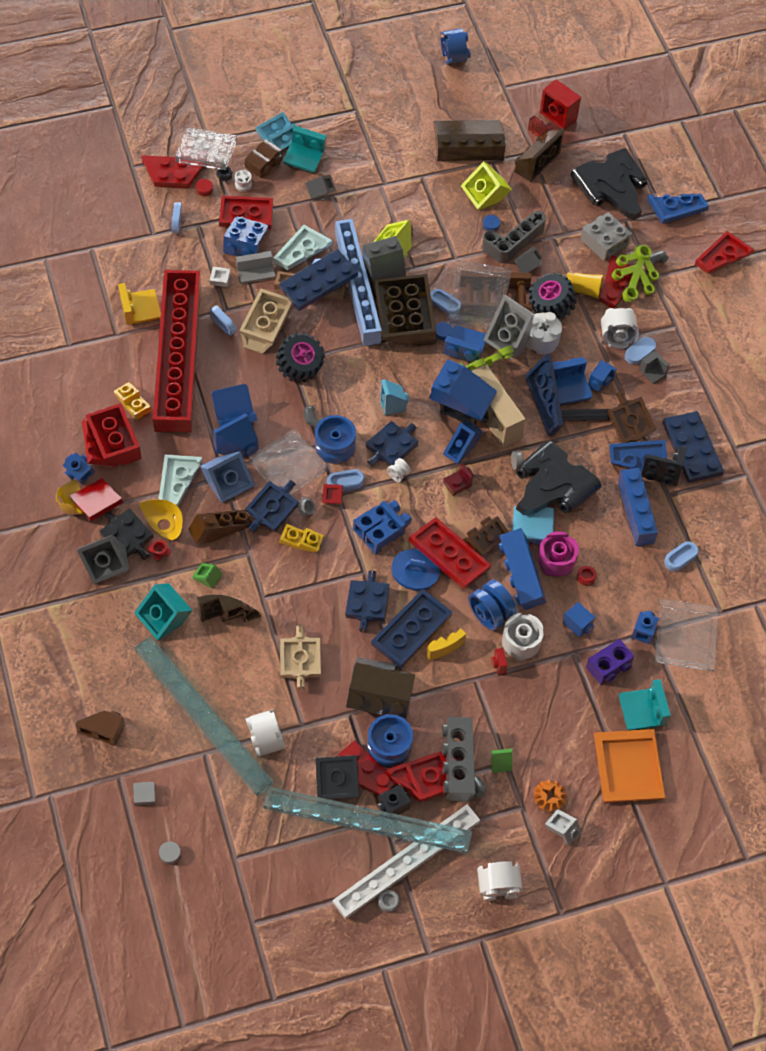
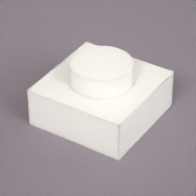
[210,267,231,287]

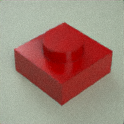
[322,484,343,504]
[491,647,508,675]

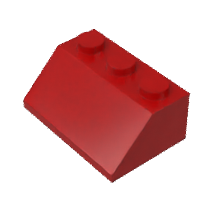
[85,403,142,465]

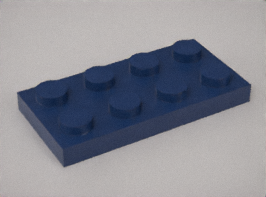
[279,249,358,311]
[662,411,724,483]
[371,589,452,668]

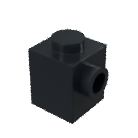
[377,784,411,820]

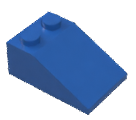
[430,359,497,421]

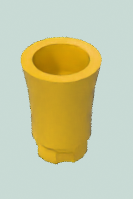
[567,273,604,299]

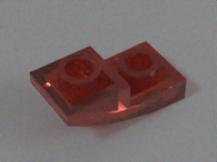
[528,115,560,137]

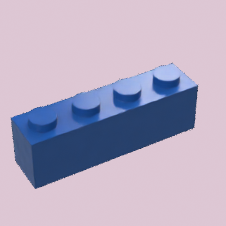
[618,468,658,546]
[499,528,547,610]

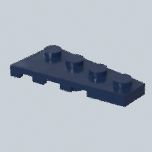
[525,354,564,436]

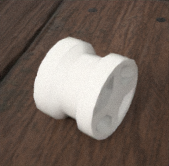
[235,170,252,192]
[387,458,411,483]

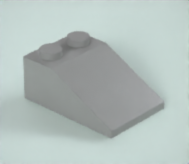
[484,295,534,359]

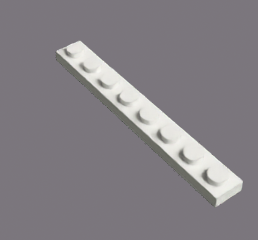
[333,804,480,920]

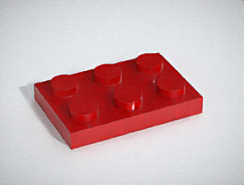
[219,195,273,229]

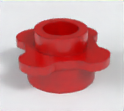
[148,540,171,561]

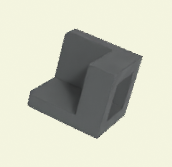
[306,174,336,199]
[514,246,544,273]
[639,351,669,384]

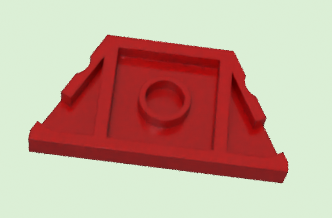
[141,155,207,188]
[386,751,459,803]

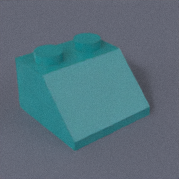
[134,583,193,641]

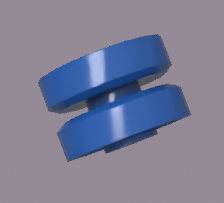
[315,415,356,464]
[468,579,517,631]
[367,714,413,767]

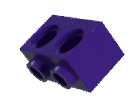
[586,638,634,685]

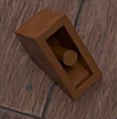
[75,710,125,746]

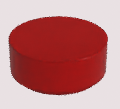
[196,179,213,196]
[577,566,597,586]

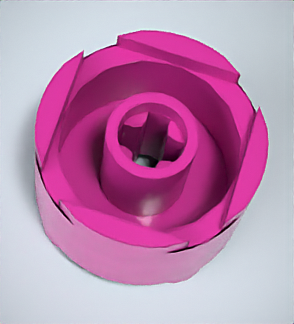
[538,532,579,577]

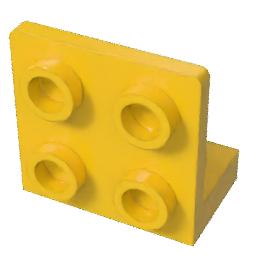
[118,283,161,325]

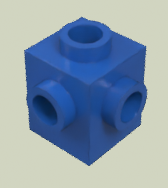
[62,452,96,484]

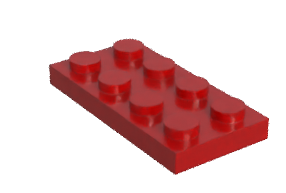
[409,517,491,590]

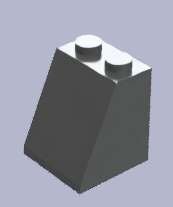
[362,236,406,298]

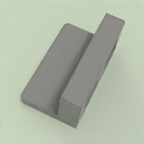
[236,251,275,284]

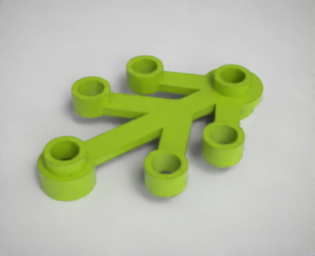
[612,245,659,302]
[459,345,514,371]

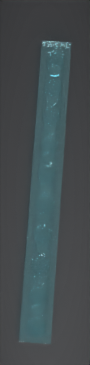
[134,636,273,796]
[263,787,472,854]

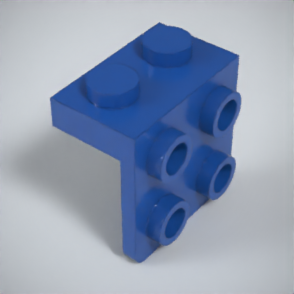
[223,217,268,257]
[443,325,486,362]
[553,357,592,405]
[211,384,258,427]

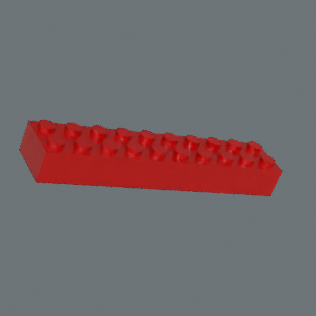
[153,270,201,432]

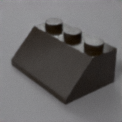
[515,128,564,182]
[346,662,415,720]

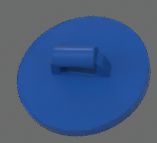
[391,549,440,591]

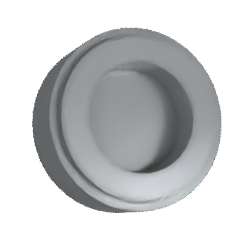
[511,451,524,470]
[159,842,181,864]
[378,890,399,913]

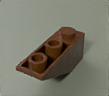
[188,510,252,544]

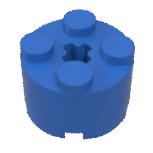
[440,28,471,65]

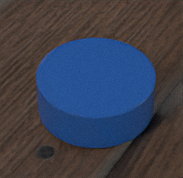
[483,215,500,231]
[436,322,452,340]

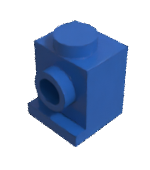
[588,360,617,392]
[631,611,659,645]

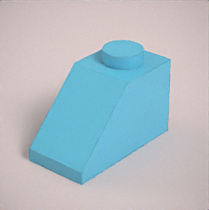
[380,379,409,416]

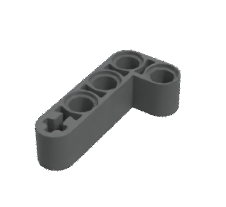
[482,211,546,263]

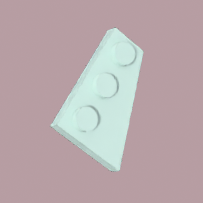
[273,225,332,270]
[159,455,203,506]

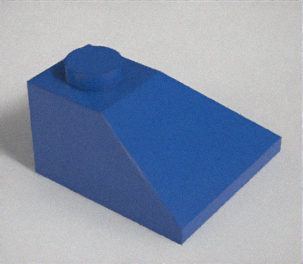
[213,414,259,458]

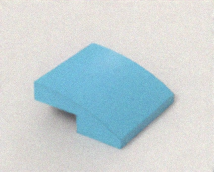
[255,112,296,150]
[512,506,555,545]

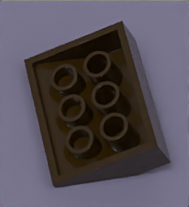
[434,120,506,161]
[374,274,437,346]

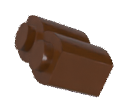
[245,139,283,178]

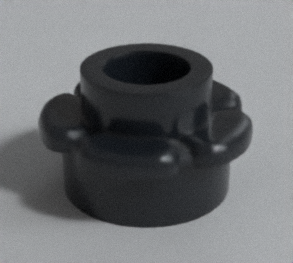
[216,165,233,181]

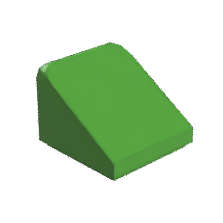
[192,563,222,588]
[490,749,513,773]

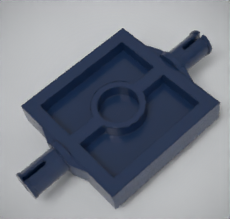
[366,421,418,467]
[245,480,299,533]
[345,570,390,633]

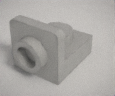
[545,809,581,846]

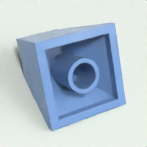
[200,452,255,503]

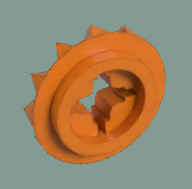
[534,779,567,812]

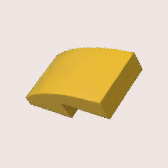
[114,382,152,420]
[279,524,324,553]
[427,628,466,660]

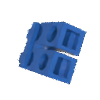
[353,500,412,555]

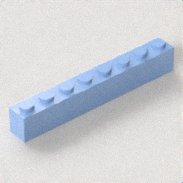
[335,219,381,346]

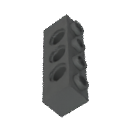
[442,717,475,802]

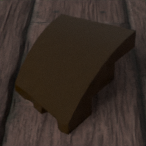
[197,595,261,622]

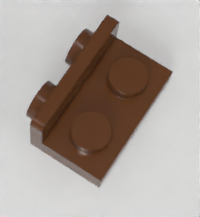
[463,516,509,556]

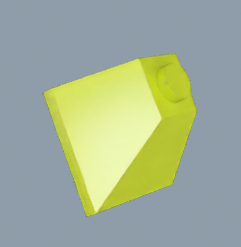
[461,161,512,210]
[373,220,412,258]

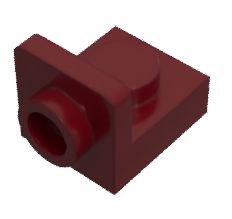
[443,464,474,496]

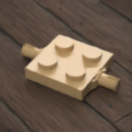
[280,625,321,690]

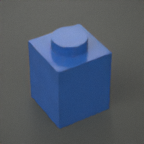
[562,602,595,638]

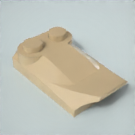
[239,288,293,354]

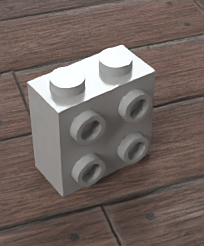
[581,212,632,261]

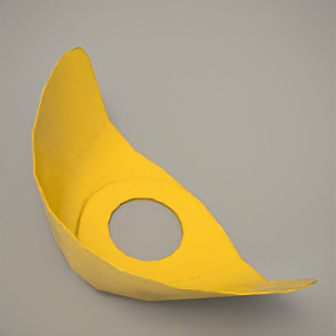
[56,480,83,515]
[140,499,183,540]

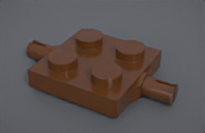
[607,391,656,443]

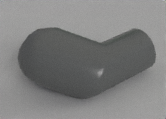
[644,251,669,269]
[303,405,321,428]
[461,776,487,798]

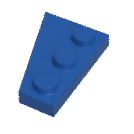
[647,194,709,224]
[609,440,667,471]

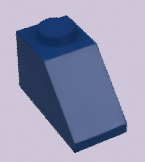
[443,421,483,464]

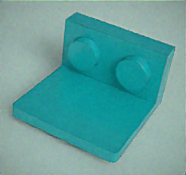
[283,126,327,173]
[618,679,671,731]

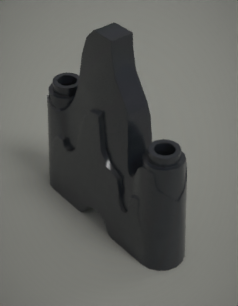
[570,148,648,219]
[516,441,601,515]

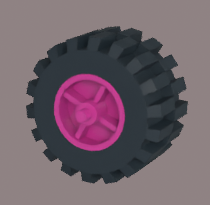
[529,272,577,319]
[276,332,325,383]

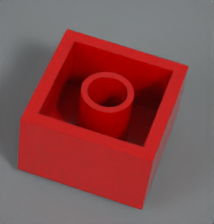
[539,79,581,130]

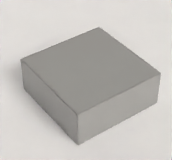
[133,782,155,806]

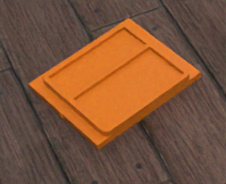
[593,729,665,803]

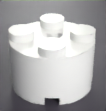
[601,308,639,349]
[526,312,562,355]
[502,613,544,661]
[246,709,285,756]
[477,862,523,901]

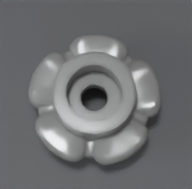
[298,497,315,516]

